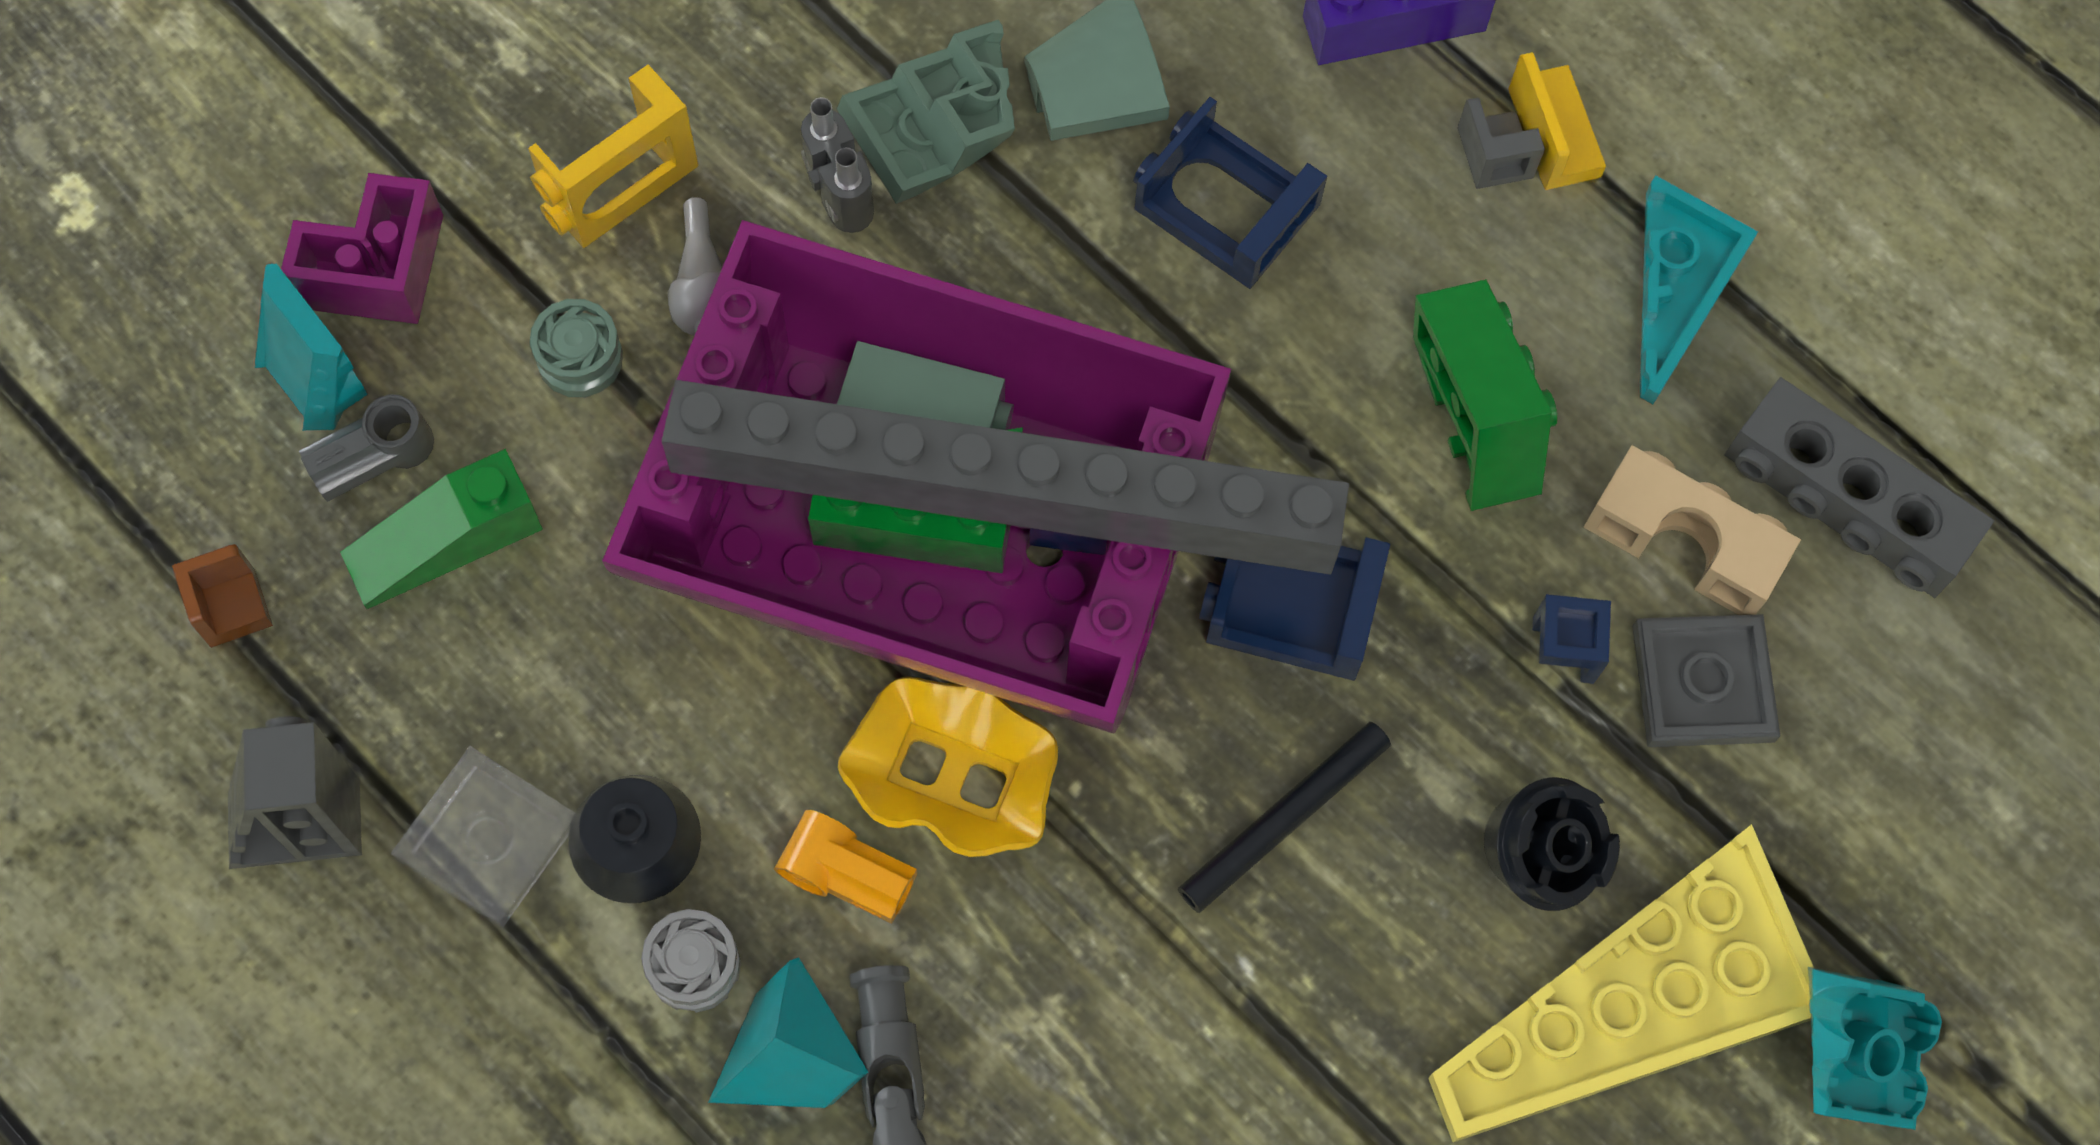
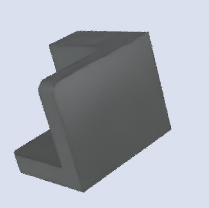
[1457,98,1545,189]

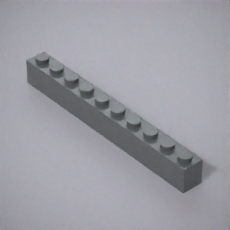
[662,379,1349,575]

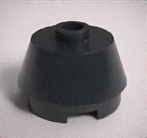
[568,775,701,903]
[1484,777,1620,911]

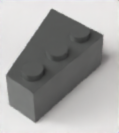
[228,716,362,869]

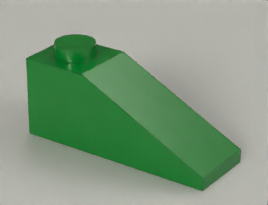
[340,448,543,609]

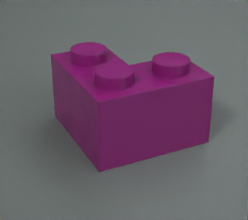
[281,173,444,324]

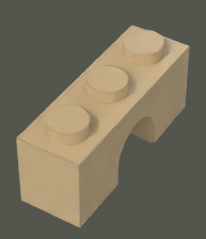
[1584,445,1801,615]

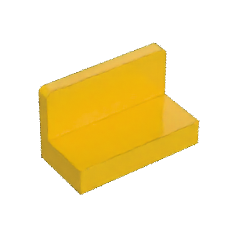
[1508,52,1606,190]

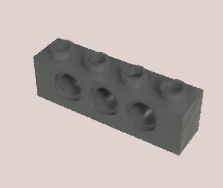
[1724,377,1995,598]

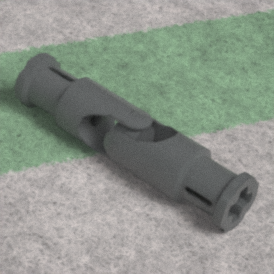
[849,965,927,1145]

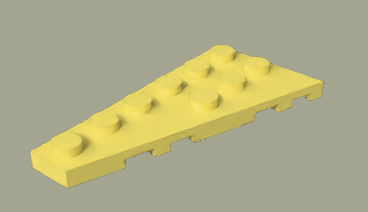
[1428,824,1814,1142]

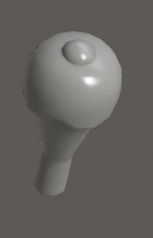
[668,197,722,336]

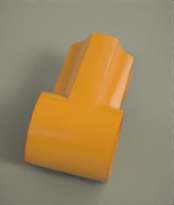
[774,810,917,924]

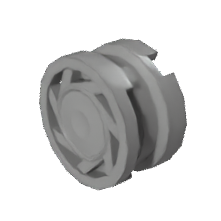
[641,909,741,1013]

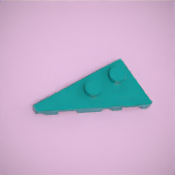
[1640,175,1758,404]

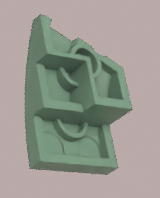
[1024,0,1170,141]
[837,20,1015,204]

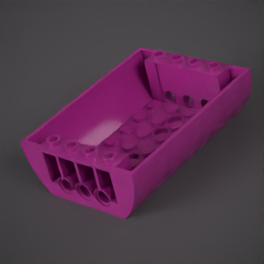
[602,220,1231,734]

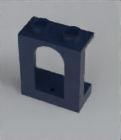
[1133,97,1327,289]

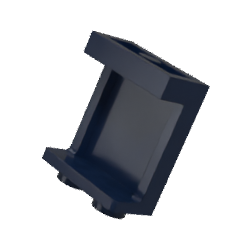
[1199,537,1391,681]

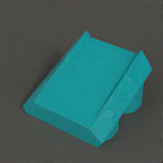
[255,263,368,431]
[1808,967,1942,1130]

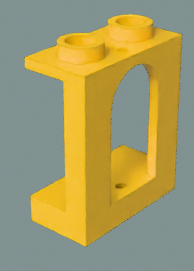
[528,64,698,248]

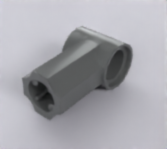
[299,394,434,502]

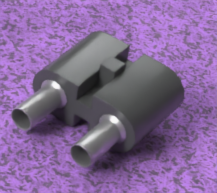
[801,97,874,233]

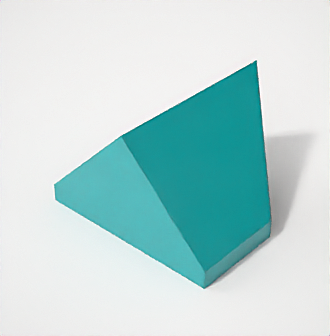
[708,957,868,1108]

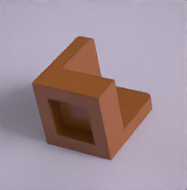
[172,544,273,648]

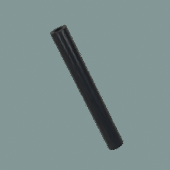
[1178,722,1391,913]

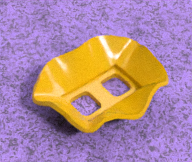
[838,677,1058,857]

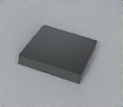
[1632,614,1780,747]

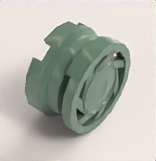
[529,299,623,398]

